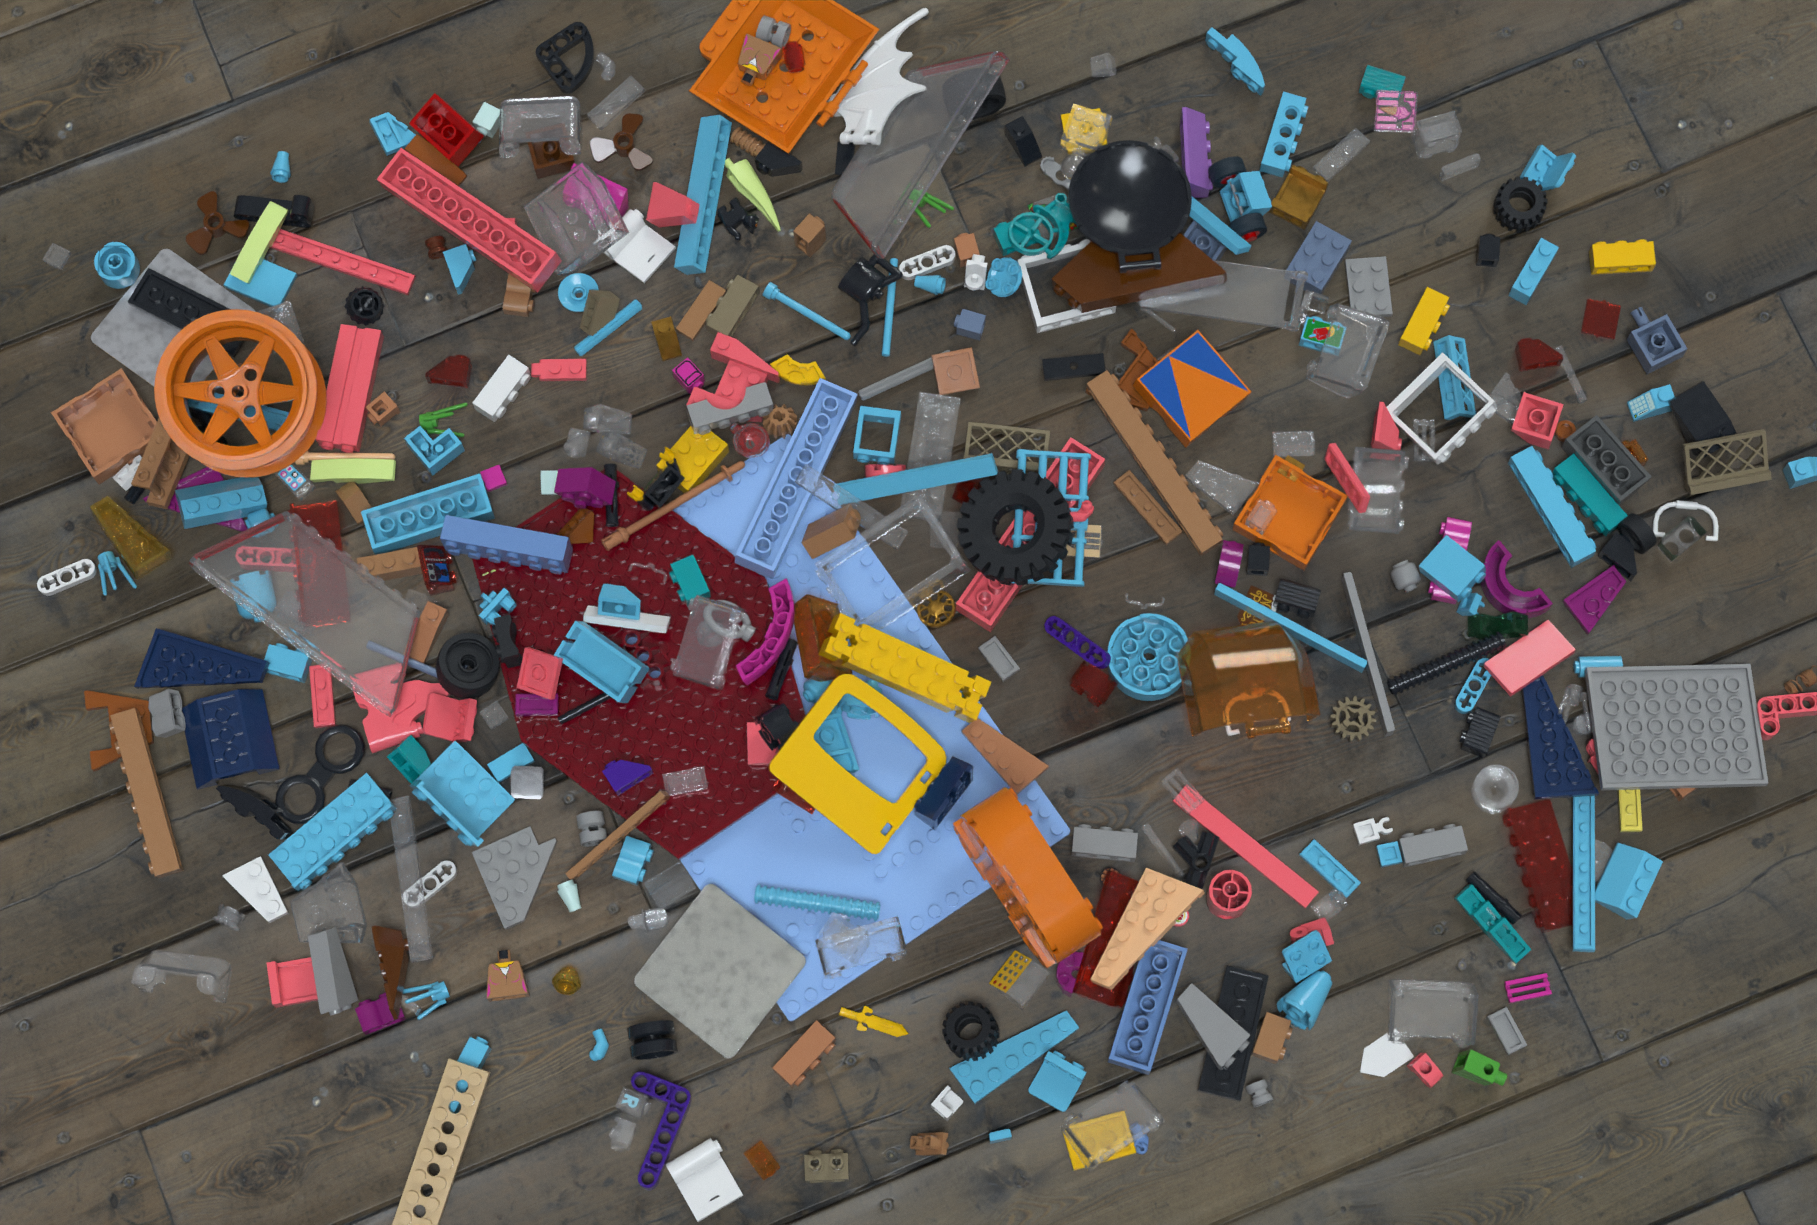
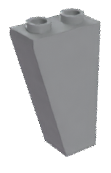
[308,927,359,1016]
[1176,983,1250,1070]

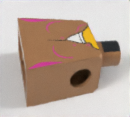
[738,34,783,86]
[486,950,530,1002]

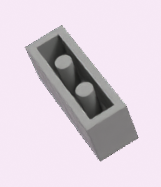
[1071,824,1138,862]
[1398,824,1468,867]

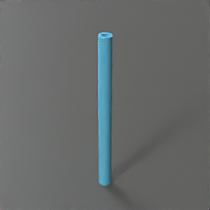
[882,258,898,357]

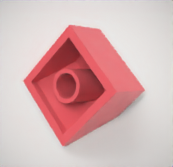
[1511,392,1564,450]

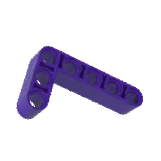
[631,1071,692,1190]

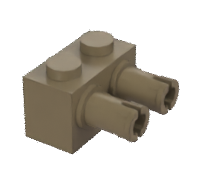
[804,1149,849,1183]

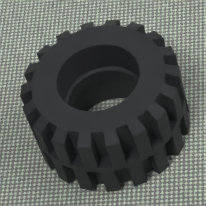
[1493,176,1548,233]
[942,1002,1000,1061]

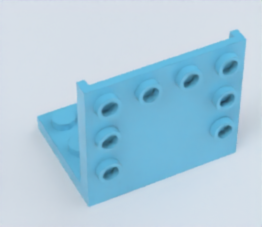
[410,740,515,847]

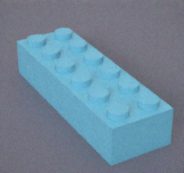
[361,474,495,555]

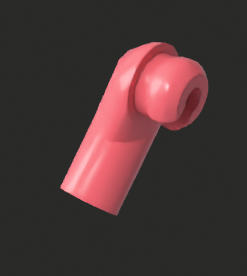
[1070,500,1094,522]

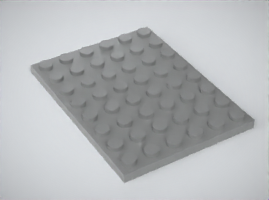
[1585,664,1768,790]

